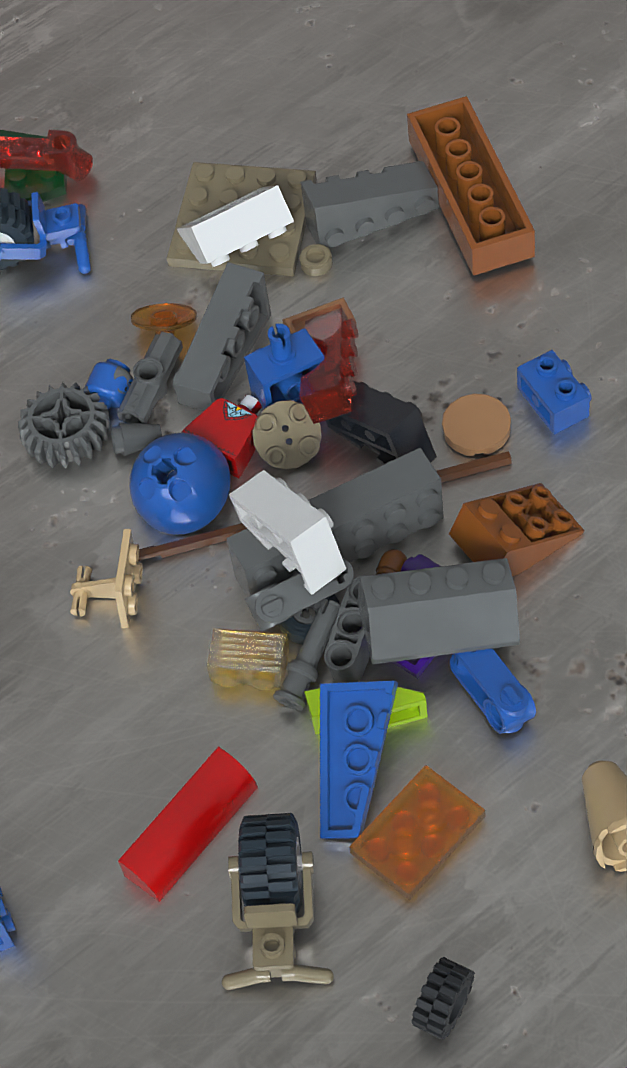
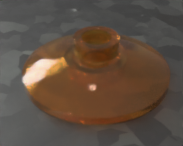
[131,303,197,335]

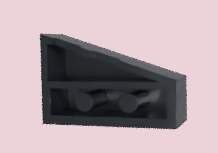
[317,377,437,465]

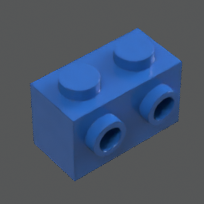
[517,350,592,435]

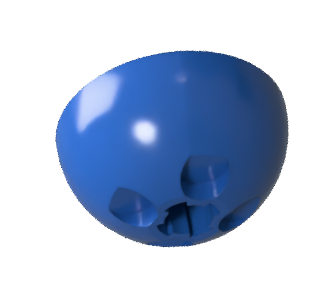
[129,433,231,535]

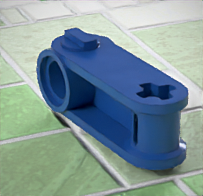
[450,648,536,734]

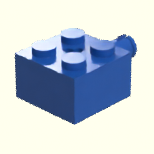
[244,324,329,412]

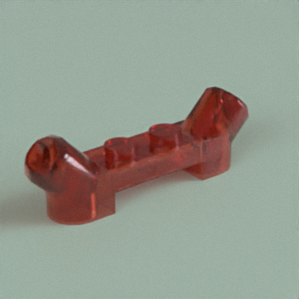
[0,130,93,182]

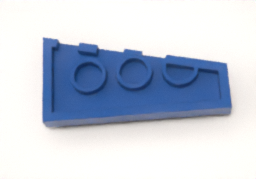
[320,681,398,839]

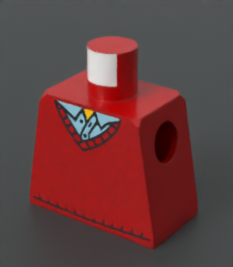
[181,395,262,479]

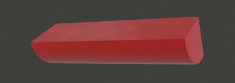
[118,746,258,902]

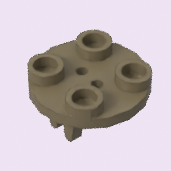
[252,400,322,469]

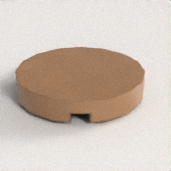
[442,394,511,456]

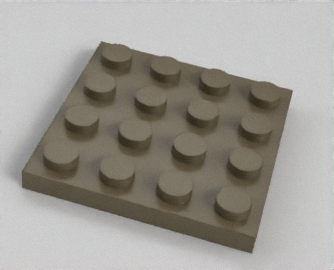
[167,162,317,276]

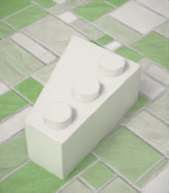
[229,470,346,595]

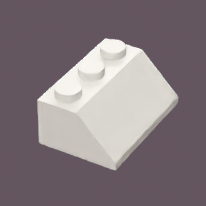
[177,185,294,267]

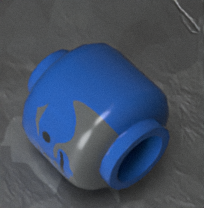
[85,359,133,411]

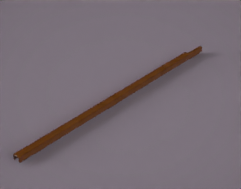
[139,451,512,561]

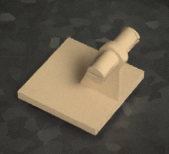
[70,529,143,628]

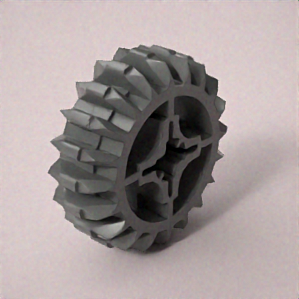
[18,382,111,468]

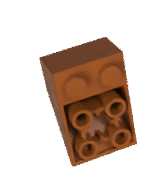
[449,483,585,577]

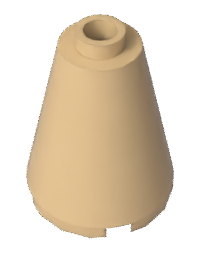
[582,761,627,872]

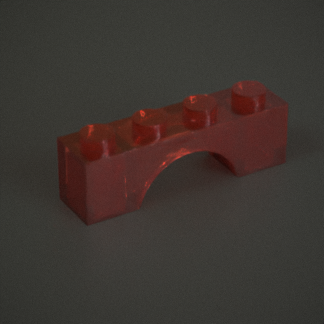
[300,308,359,424]

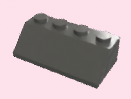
[357,558,520,665]

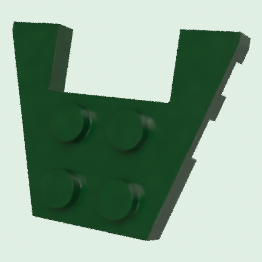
[0,130,68,202]

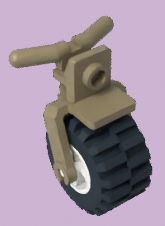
[222,813,334,990]

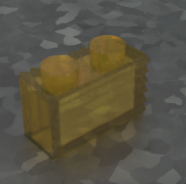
[207,628,290,690]

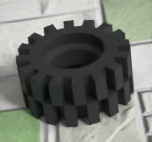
[411,957,475,1040]

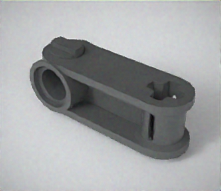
[245,558,354,632]

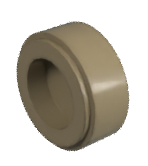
[299,244,333,276]

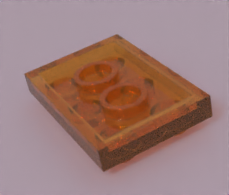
[349,765,486,900]

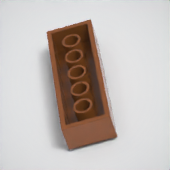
[407,96,535,276]

